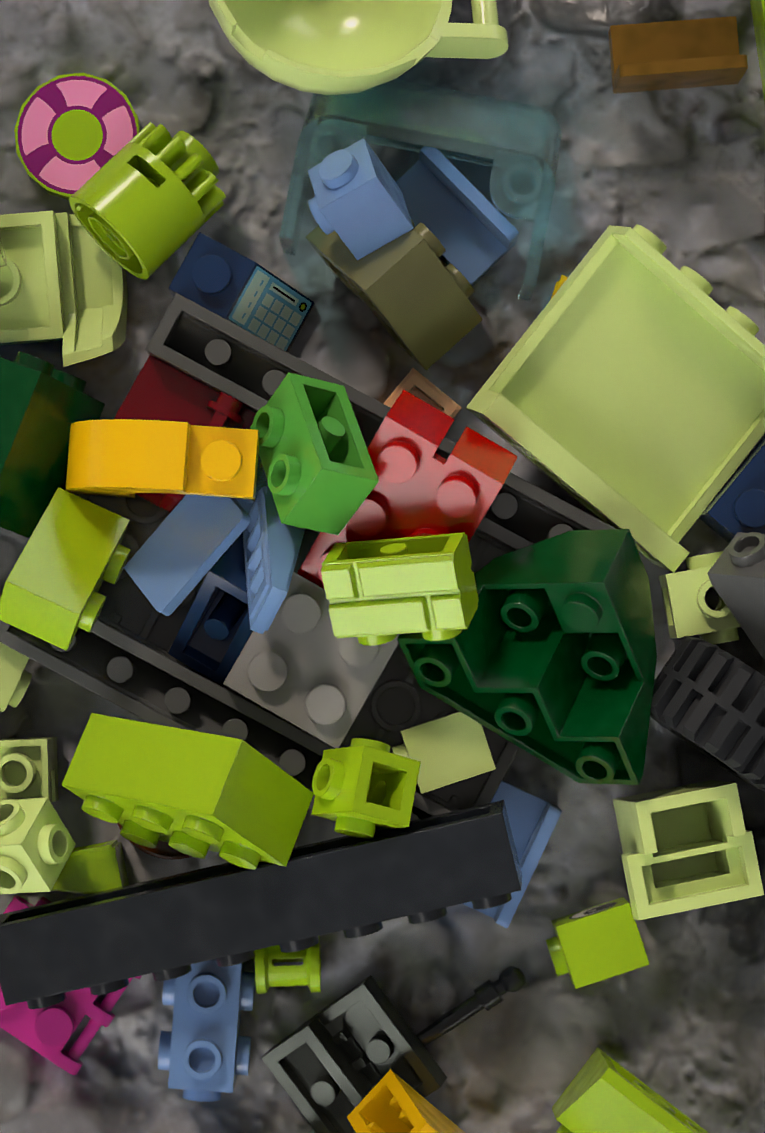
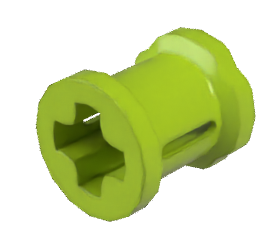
[255,936,321,994]

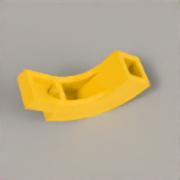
[65,419,260,499]

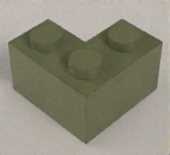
[306,219,483,370]

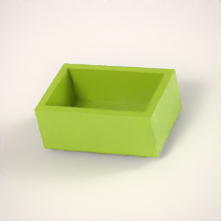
[61,713,314,870]

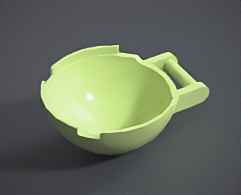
[208,0,509,95]

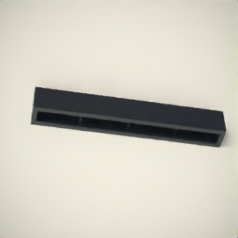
[0,800,522,1009]

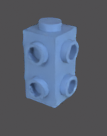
[158,959,255,1102]

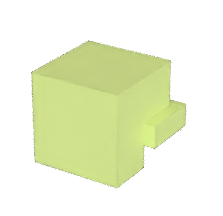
[613,780,764,920]

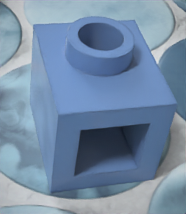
[308,138,414,260]

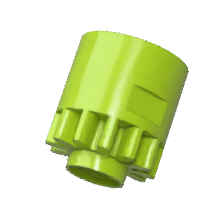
[69,122,226,280]

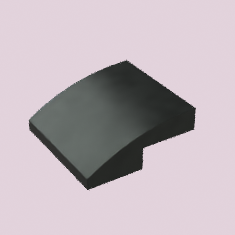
[261,975,448,1133]

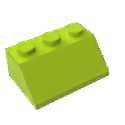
[552,1047,709,1133]

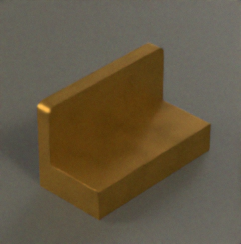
[608,16,748,94]

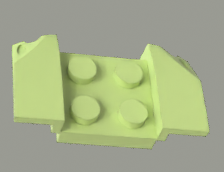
[0,210,128,367]

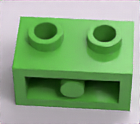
[250,372,379,535]

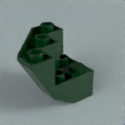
[397,529,657,785]

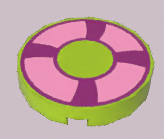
[14,73,141,200]

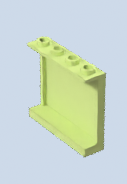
[466,224,765,573]

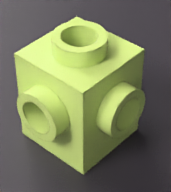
[659,551,741,645]
[0,797,76,894]

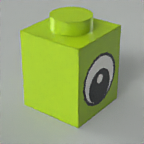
[545,897,650,989]

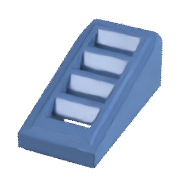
[243,486,305,634]

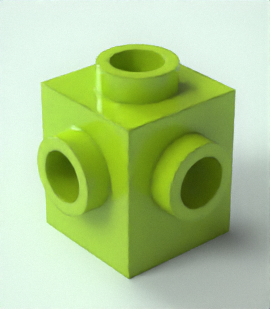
[311,738,421,839]

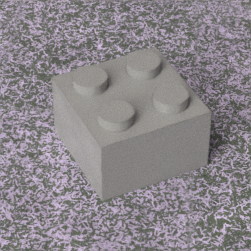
[223,572,399,748]

